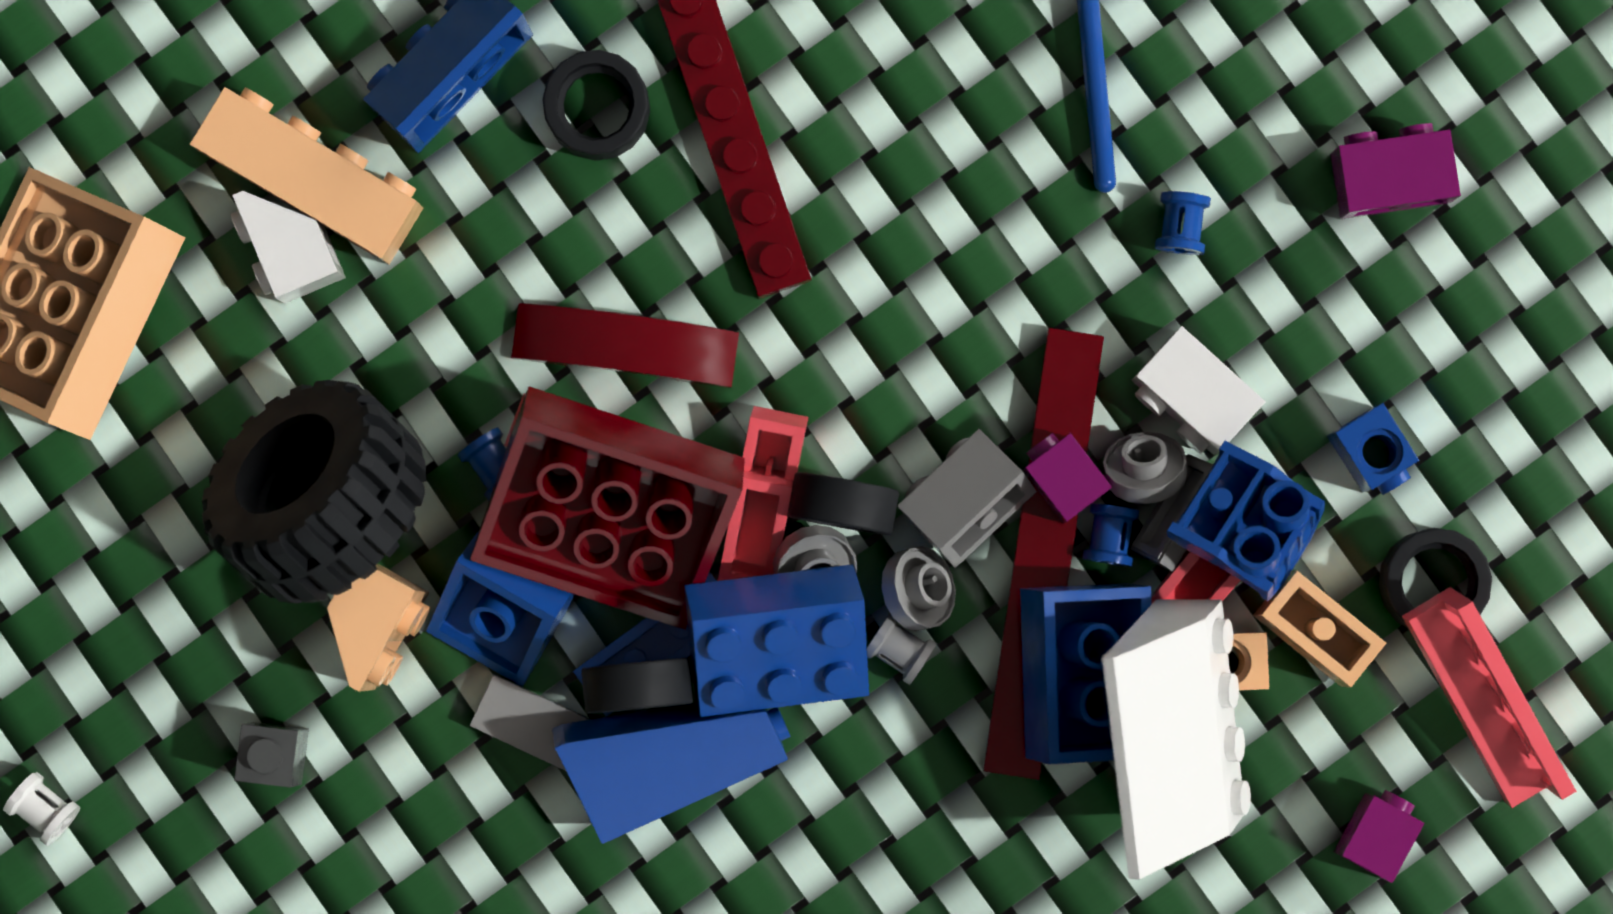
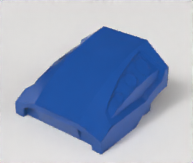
[1167,440,1325,601]

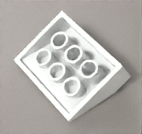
[1102,599,1251,879]

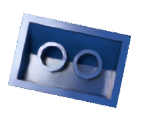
[363,0,533,154]

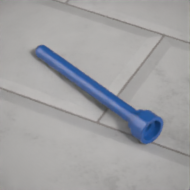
[1077,0,1116,193]

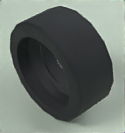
[542,50,651,161]
[788,472,899,535]
[1378,528,1492,628]
[581,658,693,714]

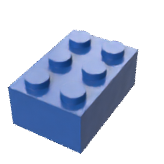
[684,564,869,717]
[1020,583,1152,765]

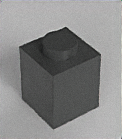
[234,722,309,788]

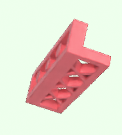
[1402,587,1576,808]

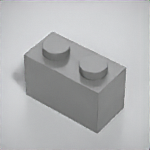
[897,429,1037,568]

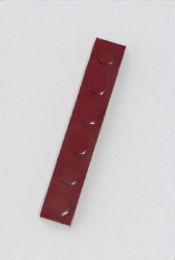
[657,0,812,299]

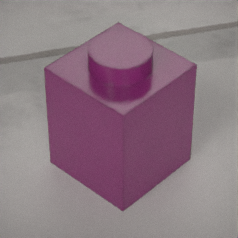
[1023,433,1112,524]
[1333,790,1425,883]

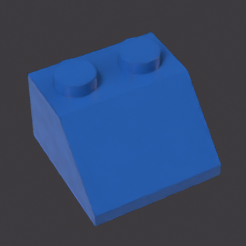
[426,531,575,687]

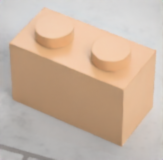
[1253,571,1386,687]

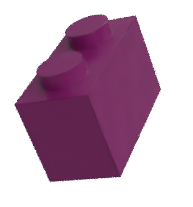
[1330,123,1461,219]

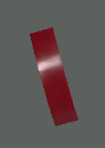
[511,303,739,388]

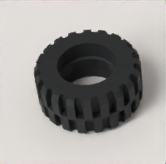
[202,380,426,603]

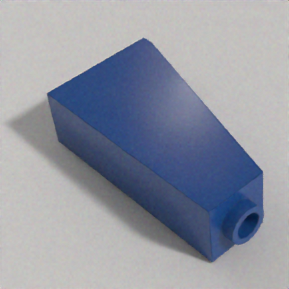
[552,703,791,844]

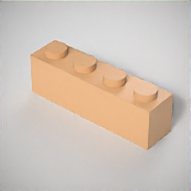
[190,87,423,265]

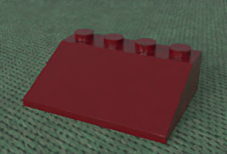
[470,386,745,630]

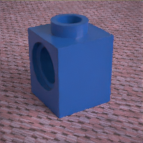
[1327,403,1420,495]

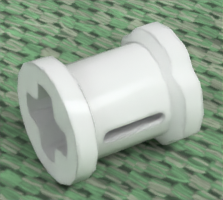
[3,772,81,846]

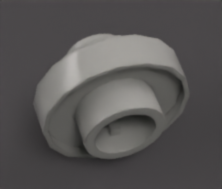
[1103,432,1187,504]
[773,525,858,574]
[881,546,956,631]

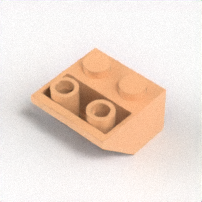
[327,563,431,692]

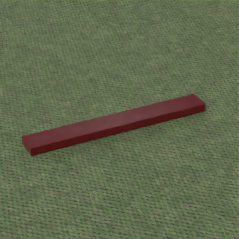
[983,328,1104,780]

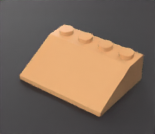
[0,167,185,440]

